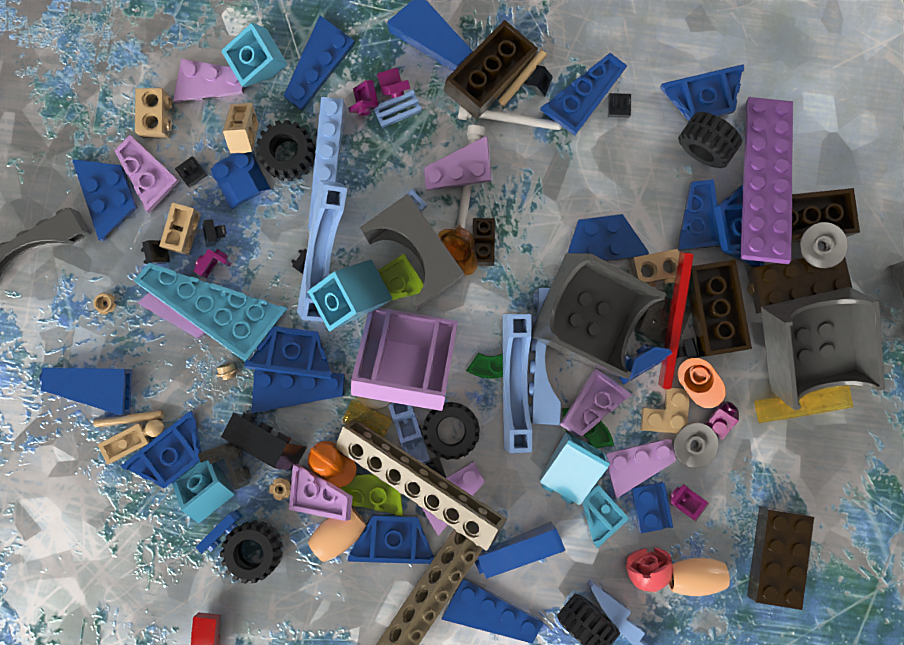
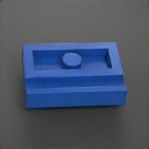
[631,482,673,534]
[195,509,243,554]

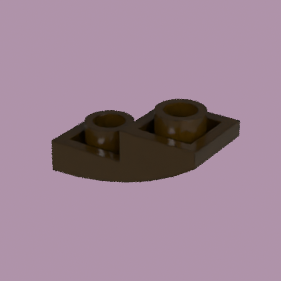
[472,218,495,266]

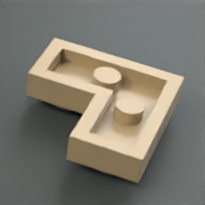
[640,388,690,433]

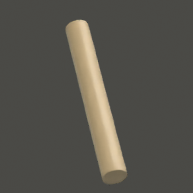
[498,49,547,107]
[93,410,164,427]

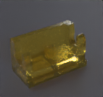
[342,400,393,438]

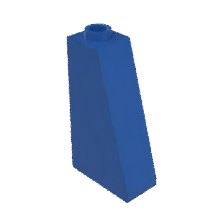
[387,0,473,71]
[39,368,132,415]
[475,522,566,579]

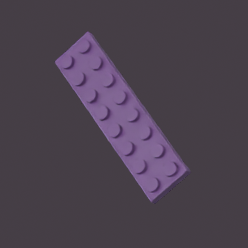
[741,97,793,264]

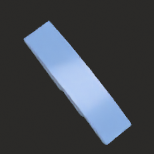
[388,402,431,464]
[588,580,648,645]

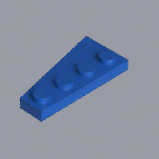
[284,15,355,111]
[540,53,627,136]
[251,370,345,414]
[441,578,543,644]

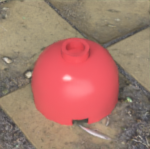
[626,548,673,592]

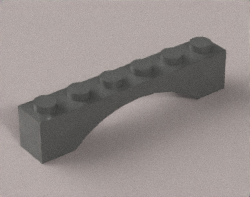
[0,207,91,276]

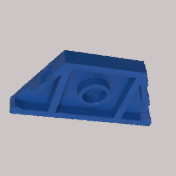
[660,64,744,121]
[73,160,137,241]
[714,185,765,267]
[567,214,649,261]
[244,326,332,380]
[121,411,203,488]
[347,514,434,564]

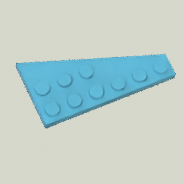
[134,263,287,362]

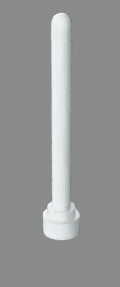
[458,106,562,130]
[457,125,485,231]

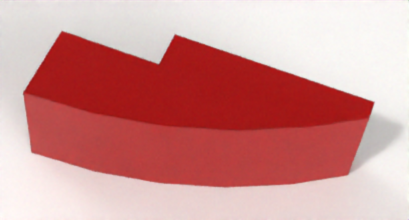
[191,612,221,645]

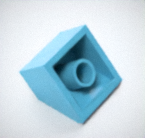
[221,23,287,87]
[172,453,235,523]

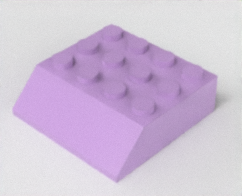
[351,308,458,411]

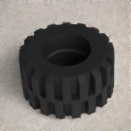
[678,112,743,168]
[256,120,316,181]
[422,402,480,460]
[220,521,283,584]
[557,593,620,645]

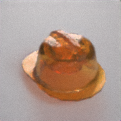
[438,225,477,275]

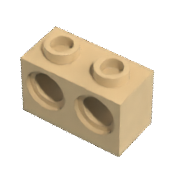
[135,88,172,138]
[223,103,259,153]
[159,203,201,256]
[629,249,679,287]

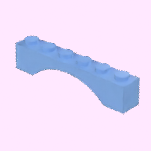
[308,97,346,231]
[297,180,347,322]
[528,288,561,425]
[503,313,532,453]

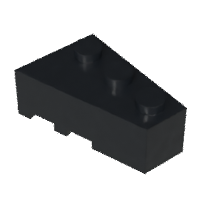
[221,412,307,471]

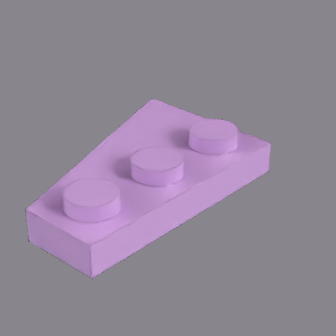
[173,59,245,104]
[114,135,180,213]
[424,136,492,191]
[138,293,206,339]
[560,369,632,437]
[605,438,676,499]
[421,461,485,536]
[289,464,353,521]

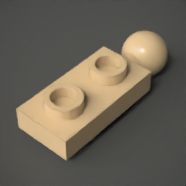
[97,419,164,465]

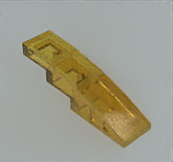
[754,385,854,423]

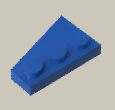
[677,179,721,251]

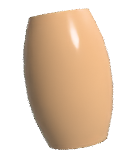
[308,507,367,562]
[669,558,730,596]

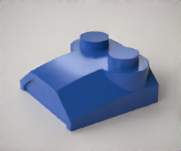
[210,152,271,210]
[619,344,672,385]

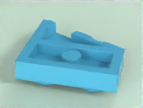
[582,484,629,548]

